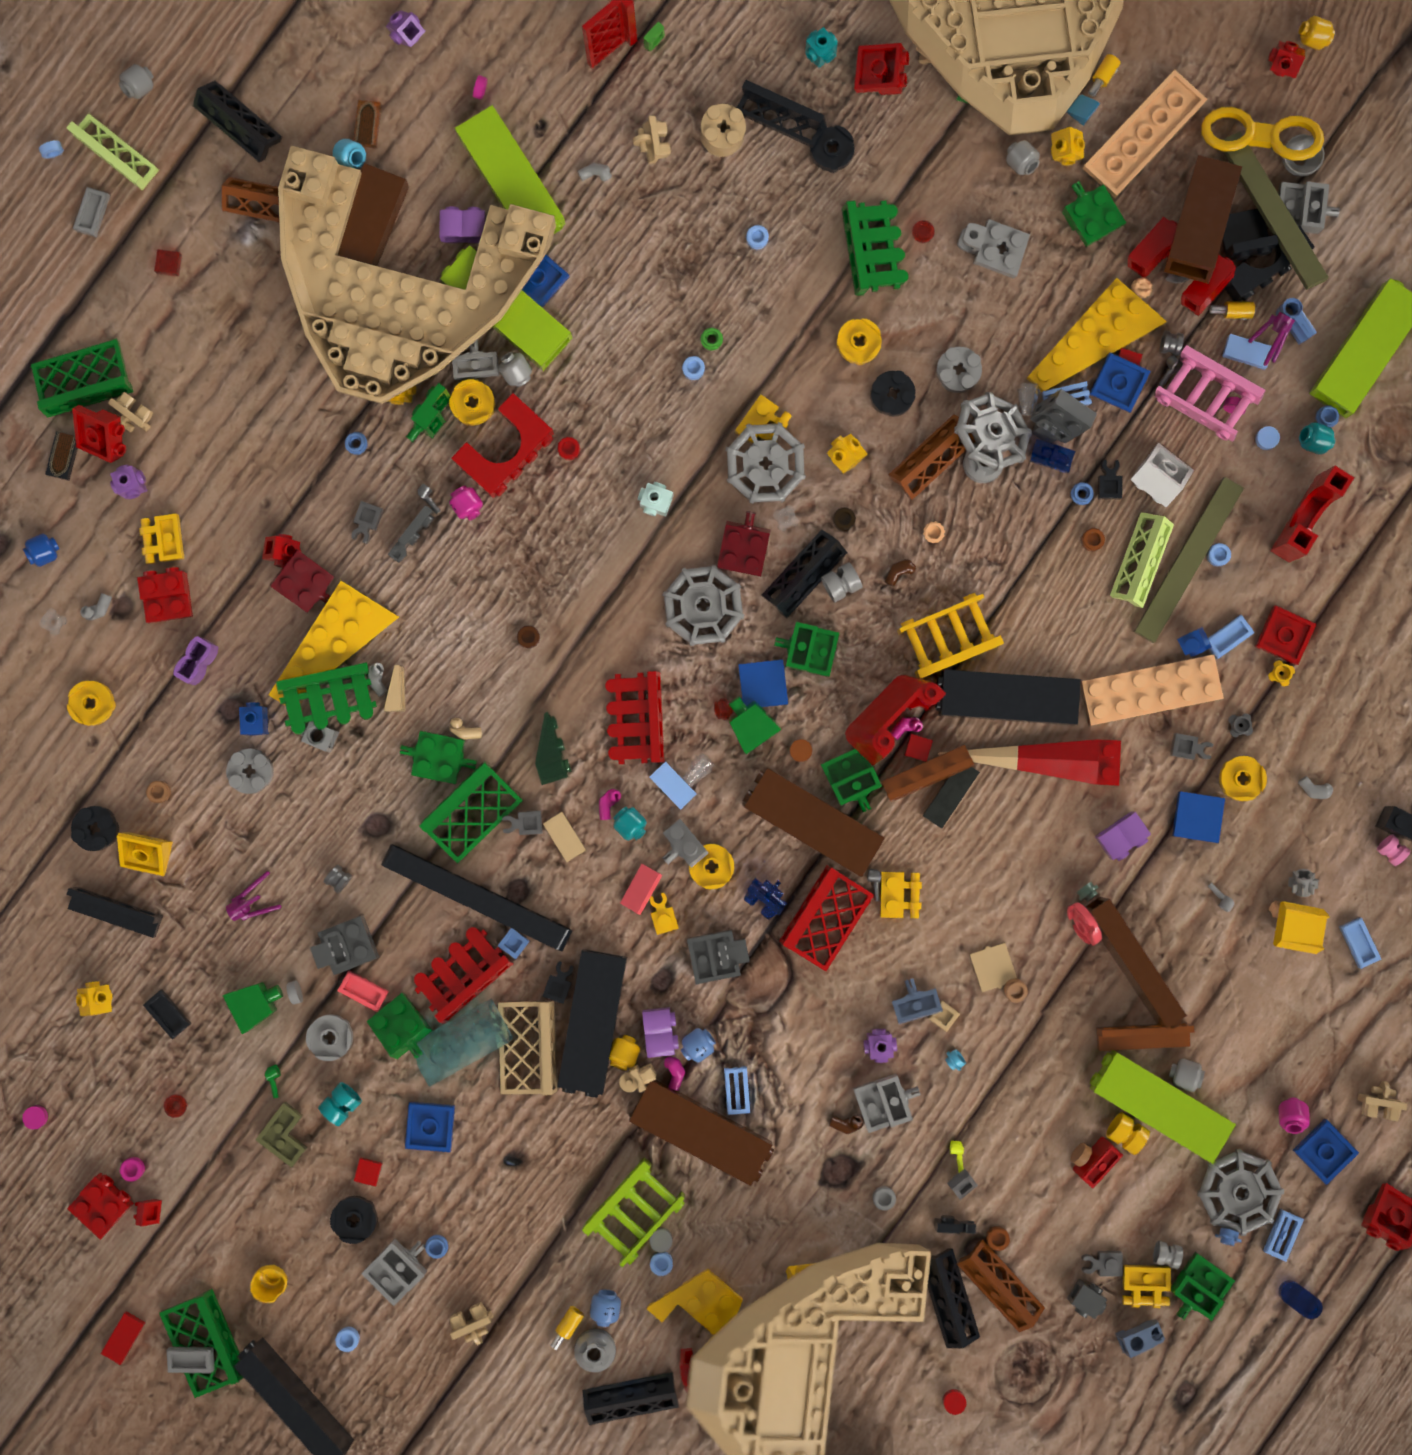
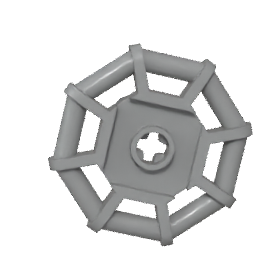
[954,392,1032,472]
[725,422,806,504]
[662,564,745,647]
[1197,1149,1284,1236]

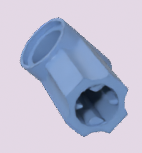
[1276,298,1317,344]

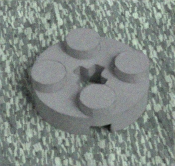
[936,347,982,393]
[226,749,274,794]
[306,1014,353,1061]

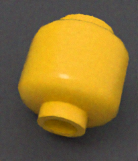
[1299,16,1335,50]
[609,1035,640,1071]

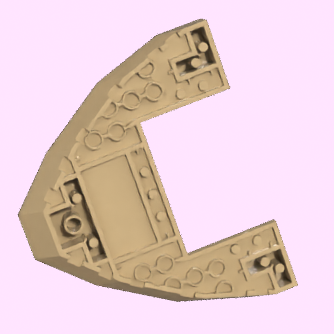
[889,0,1124,135]
[278,146,556,404]
[686,1243,931,1455]

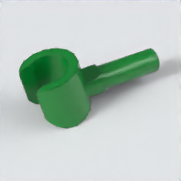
[265,1064,281,1099]

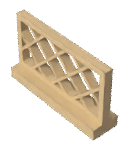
[498,1000,558,1095]

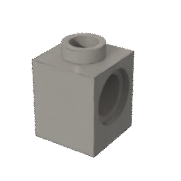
[301,721,339,753]

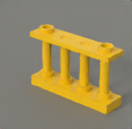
[897,592,1004,679]

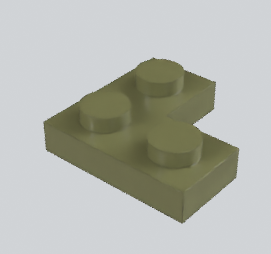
[256,1102,307,1168]

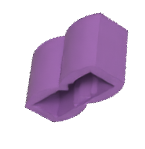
[439,206,486,243]
[174,636,218,685]
[1095,811,1151,861]
[642,1007,679,1058]

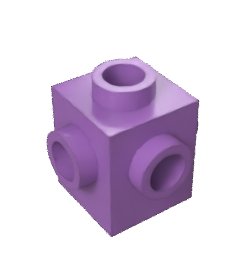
[386,10,425,48]
[110,465,147,499]
[863,1029,897,1063]

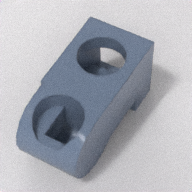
[1115,1320,1165,1358]

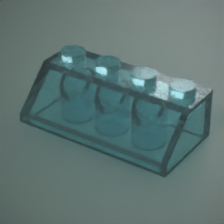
[416,998,513,1087]

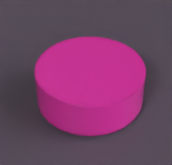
[473,75,488,100]
[1223,397,1246,414]
[22,1105,48,1130]
[120,1157,145,1182]

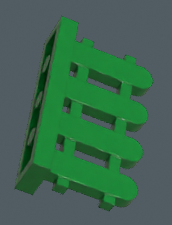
[841,200,909,296]
[276,662,377,735]

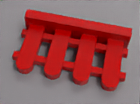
[605,671,665,764]
[414,927,514,1024]

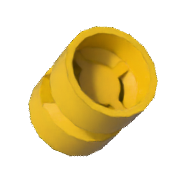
[1106,1112,1150,1155]

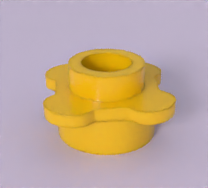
[1268,660,1295,687]

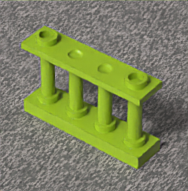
[582,1157,685,1268]

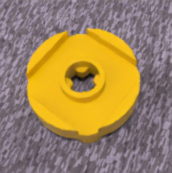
[836,318,882,365]
[449,379,495,426]
[67,681,116,726]
[1219,756,1267,801]
[689,844,734,890]

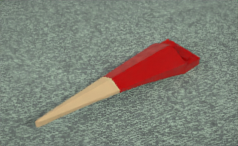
[938,739,1121,786]

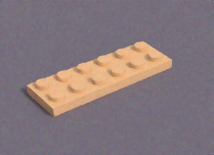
[1082,70,1208,198]
[1081,655,1224,726]

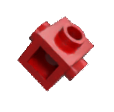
[1268,41,1305,79]
[262,534,301,567]

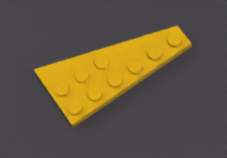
[1027,278,1167,392]
[269,580,399,706]

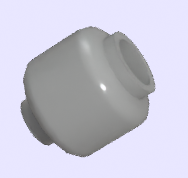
[119,64,153,99]
[1006,140,1040,175]
[498,352,532,387]
[1169,1058,1205,1092]

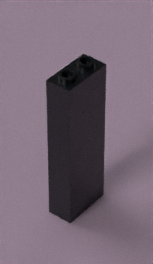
[935,669,1081,726]
[557,949,627,1098]
[234,1337,354,1455]

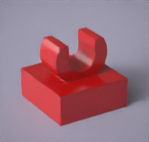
[133,1199,162,1227]

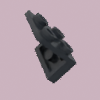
[1222,208,1279,261]

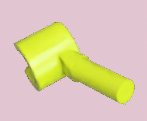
[950,1141,964,1173]

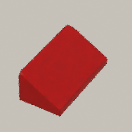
[1073,1136,1124,1189]

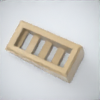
[384,665,406,712]

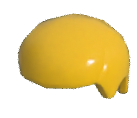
[250,1264,288,1303]

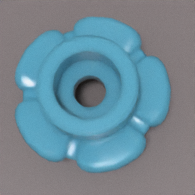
[945,1049,966,1071]

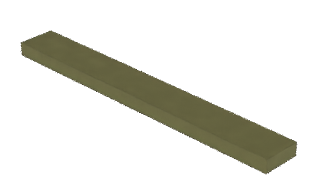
[1222,131,1329,290]
[1134,477,1244,643]

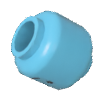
[332,139,366,170]

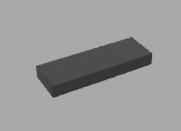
[923,767,980,829]

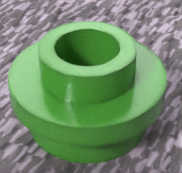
[701,328,723,351]

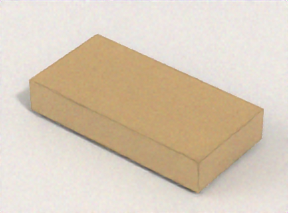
[543,812,586,862]

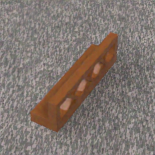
[222,177,279,222]
[888,414,975,500]
[881,745,974,803]
[1096,1023,1194,1051]
[957,1240,1045,1332]

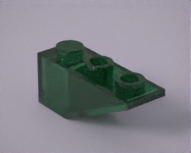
[535,712,572,786]

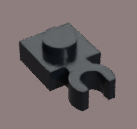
[1098,460,1122,500]
[542,961,573,1004]
[934,1215,976,1234]

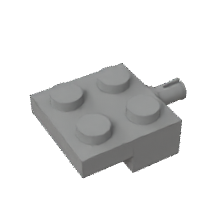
[1278,181,1340,234]
[853,1074,921,1133]
[361,1239,427,1306]

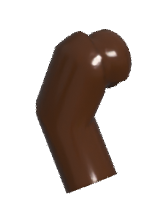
[885,559,916,587]
[829,1115,864,1134]

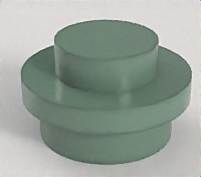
[1077,882,1099,902]

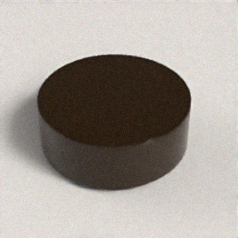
[833,507,856,531]

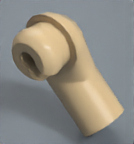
[449,718,482,740]

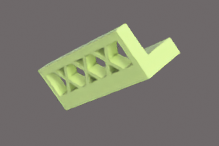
[67,113,159,190]
[1110,512,1174,608]

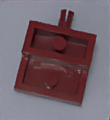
[717,511,771,577]
[269,549,334,613]

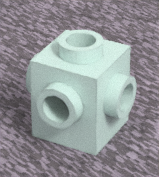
[638,482,674,517]

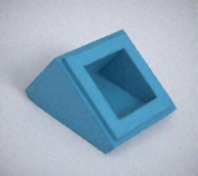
[1066,94,1100,126]

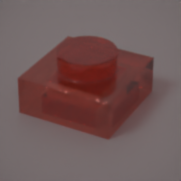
[154,249,182,276]

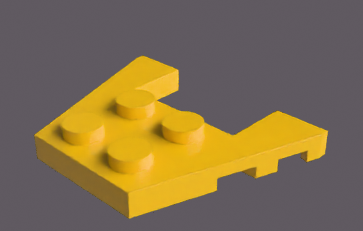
[647,1268,743,1341]

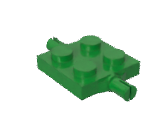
[400,730,477,784]

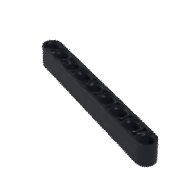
[381,844,573,952]

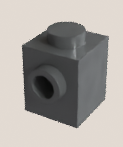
[1067,1279,1107,1319]

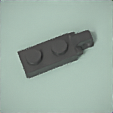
[388,506,434,563]

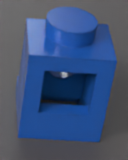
[1177,627,1212,657]

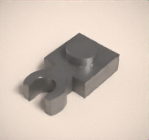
[351,501,384,544]
[1170,733,1214,760]
[502,810,542,835]
[1082,1251,1123,1277]

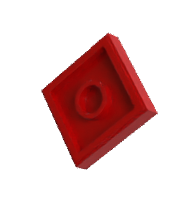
[1255,605,1317,665]

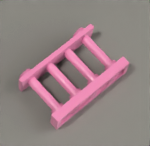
[1155,345,1266,442]

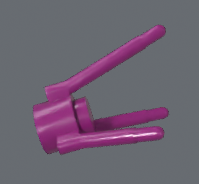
[1248,312,1295,366]
[226,871,282,921]

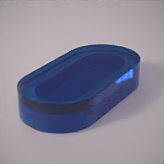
[1279,1280,1323,1319]

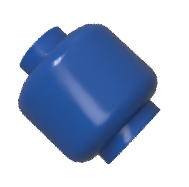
[23,534,60,567]

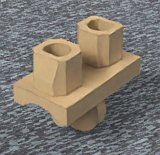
[632,116,671,164]
[108,392,153,432]
[619,1063,657,1092]
[1357,1081,1407,1121]
[450,1302,494,1345]

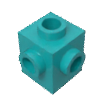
[805,27,838,68]

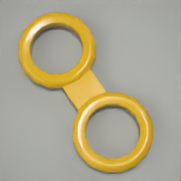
[1201,107,1324,161]

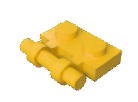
[735,394,792,444]
[139,514,184,564]
[880,872,922,918]
[1122,1265,1171,1308]

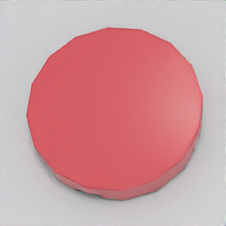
[1067,902,1102,946]

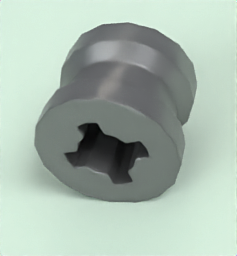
[1160,330,1184,356]
[323,865,352,894]

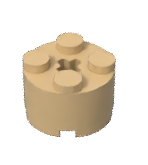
[700,104,746,157]

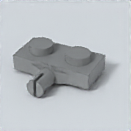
[452,339,499,380]
[662,819,708,868]

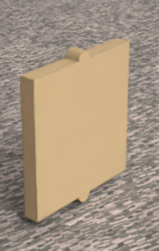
[969,942,1017,992]

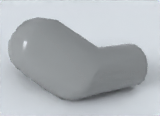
[577,163,612,181]

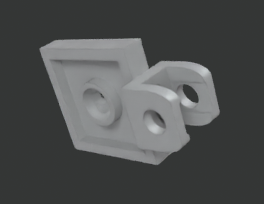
[957,219,1030,278]

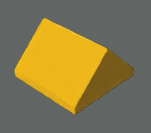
[117,832,173,876]

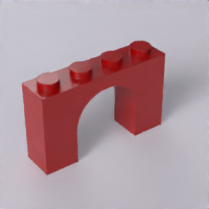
[1128,216,1236,316]
[451,393,554,498]
[1270,465,1355,563]

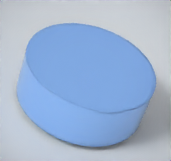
[39,141,63,158]
[746,225,769,249]
[682,356,705,380]
[1255,426,1280,450]
[1207,543,1231,567]
[650,1252,673,1276]
[335,1327,360,1352]

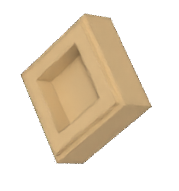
[928,1000,960,1032]

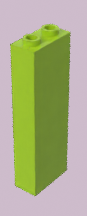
[455,105,565,234]
[440,245,573,372]
[1309,278,1412,418]
[1089,1050,1236,1164]

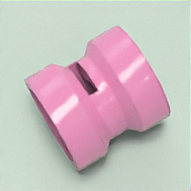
[1377,834,1411,866]

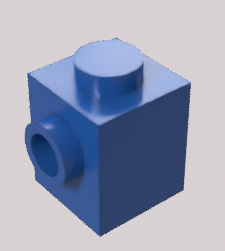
[239,702,268,736]

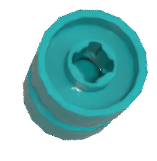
[318,1082,362,1126]

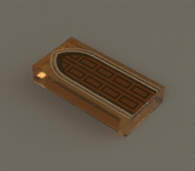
[353,100,381,148]

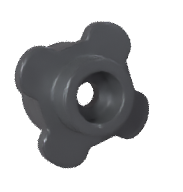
[1228,713,1253,737]

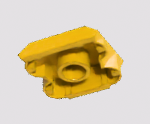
[1273,901,1330,954]

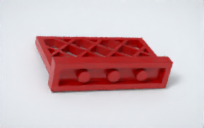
[582,0,637,69]
[779,865,874,972]

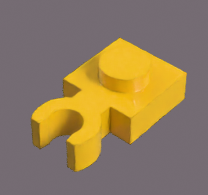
[650,892,679,935]

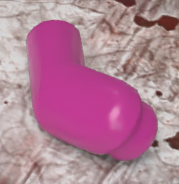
[890,717,923,740]
[599,789,621,820]
[664,1056,685,1091]

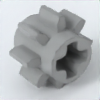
[1288,869,1319,897]

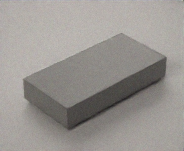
[73,187,110,238]
[167,1347,215,1373]

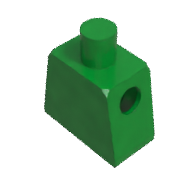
[729,696,781,754]
[223,982,283,1034]

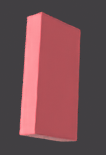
[620,864,662,915]
[337,970,389,1012]

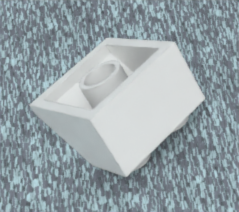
[1131,443,1194,507]

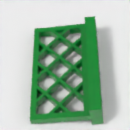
[31,339,133,418]
[419,761,523,864]
[159,1289,244,1398]

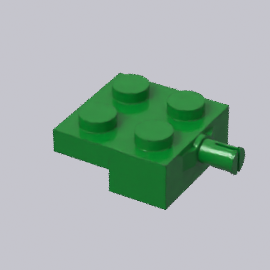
[1062,181,1127,247]
[405,383,450,442]
[774,622,840,677]
[821,749,882,812]
[367,993,433,1059]
[1171,1252,1235,1321]

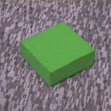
[643,21,665,52]

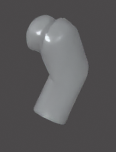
[80,593,112,621]
[367,662,388,697]
[1298,776,1333,799]

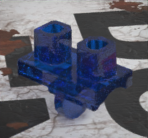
[1029,439,1076,473]
[744,878,787,920]

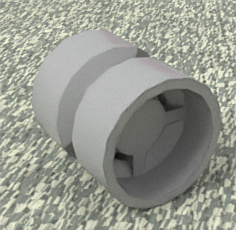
[821,562,863,603]

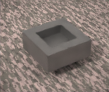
[947,1169,978,1200]

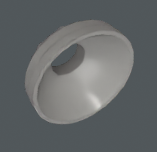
[1282,134,1324,176]
[963,444,1004,483]
[574,1328,616,1373]

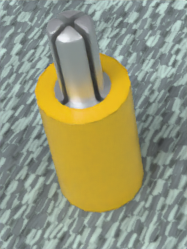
[1088,54,1121,96]
[1210,301,1255,320]
[551,1306,584,1350]

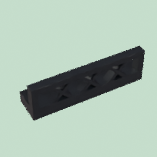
[193,80,282,162]
[736,80,826,148]
[761,529,848,618]
[66,887,163,938]
[927,1248,980,1349]
[582,1372,679,1425]

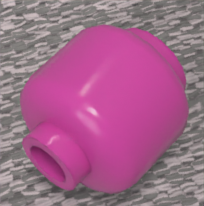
[449,485,483,521]
[1278,1098,1310,1134]

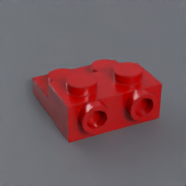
[854,43,909,95]
[72,405,126,463]
[137,567,193,624]
[67,1173,134,1240]
[1361,1183,1412,1251]

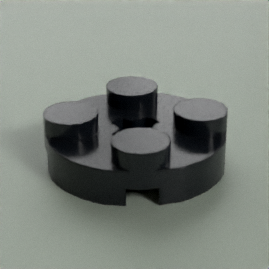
[810,125,855,173]
[870,370,916,417]
[71,806,119,851]
[330,1196,378,1244]

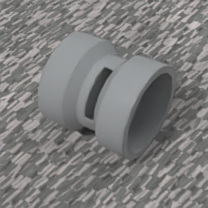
[1153,1241,1183,1269]

